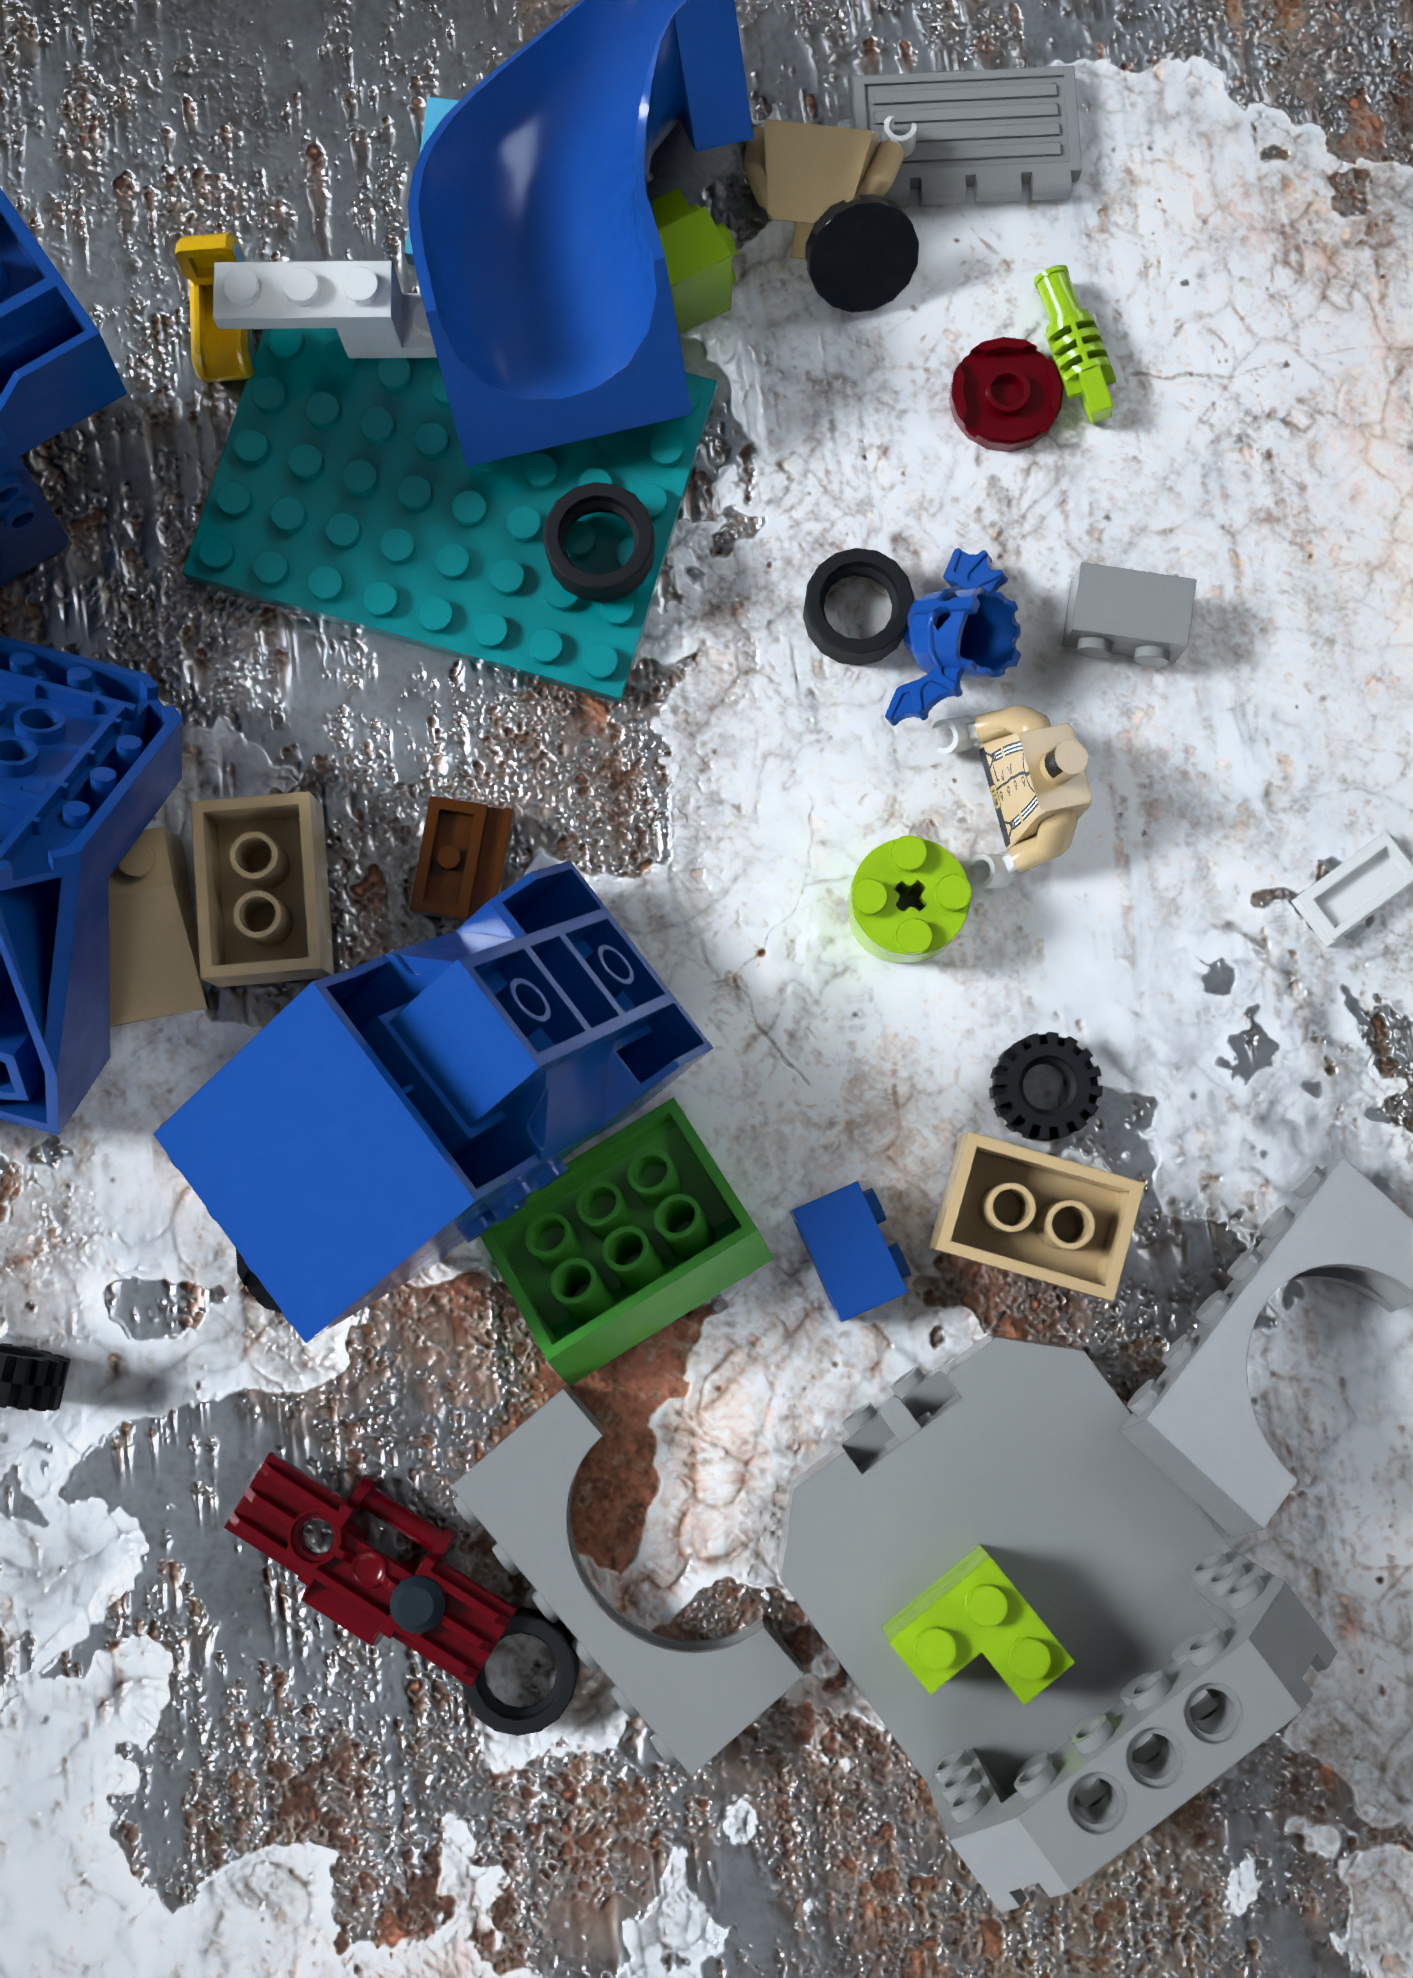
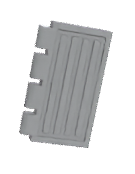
[851,65,1082,207]

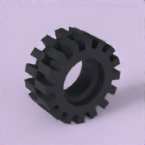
[989,1032,1103,1141]
[0,1343,70,1411]

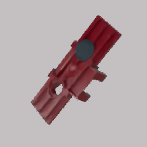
[224,1452,517,1687]

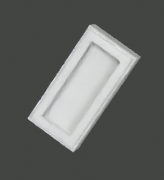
[1291,830,1413,947]

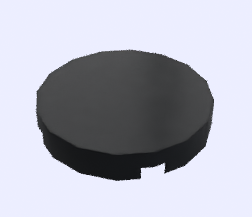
[805,194,919,313]

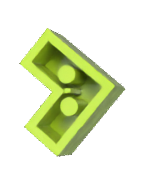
[650,187,737,335]
[881,1544,1075,1706]

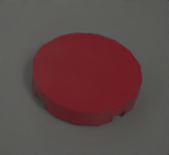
[949,337,1064,452]

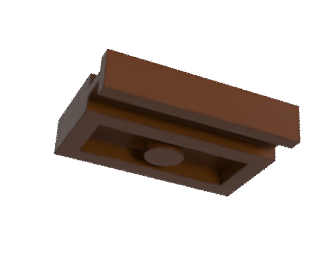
[410,796,516,922]

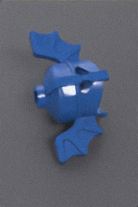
[885,548,1021,726]

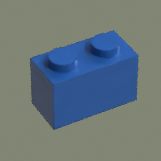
[790,1181,911,1322]

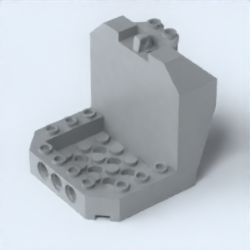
[777,1334,1338,1913]

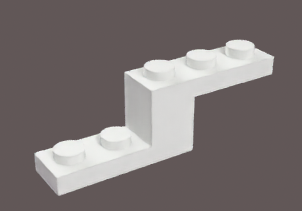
[213,261,437,358]

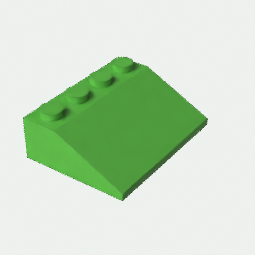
[480,1097,774,1387]

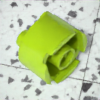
[847,835,972,963]

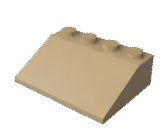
[108,826,210,1027]

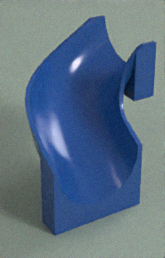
[408,0,754,467]

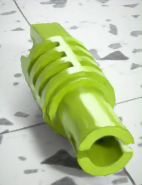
[1034,265,1117,424]

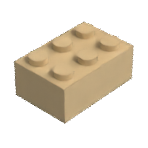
[190,791,334,987]
[928,1131,1145,1302]

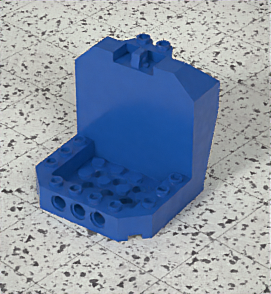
[0,635,183,1135]

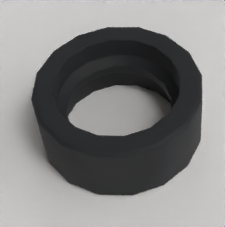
[543,482,655,603]
[803,548,914,666]
[461,1607,580,1736]

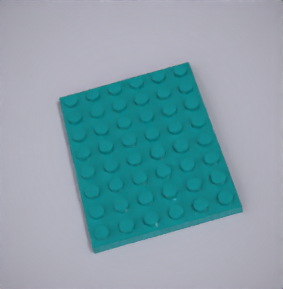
[182,261,717,704]

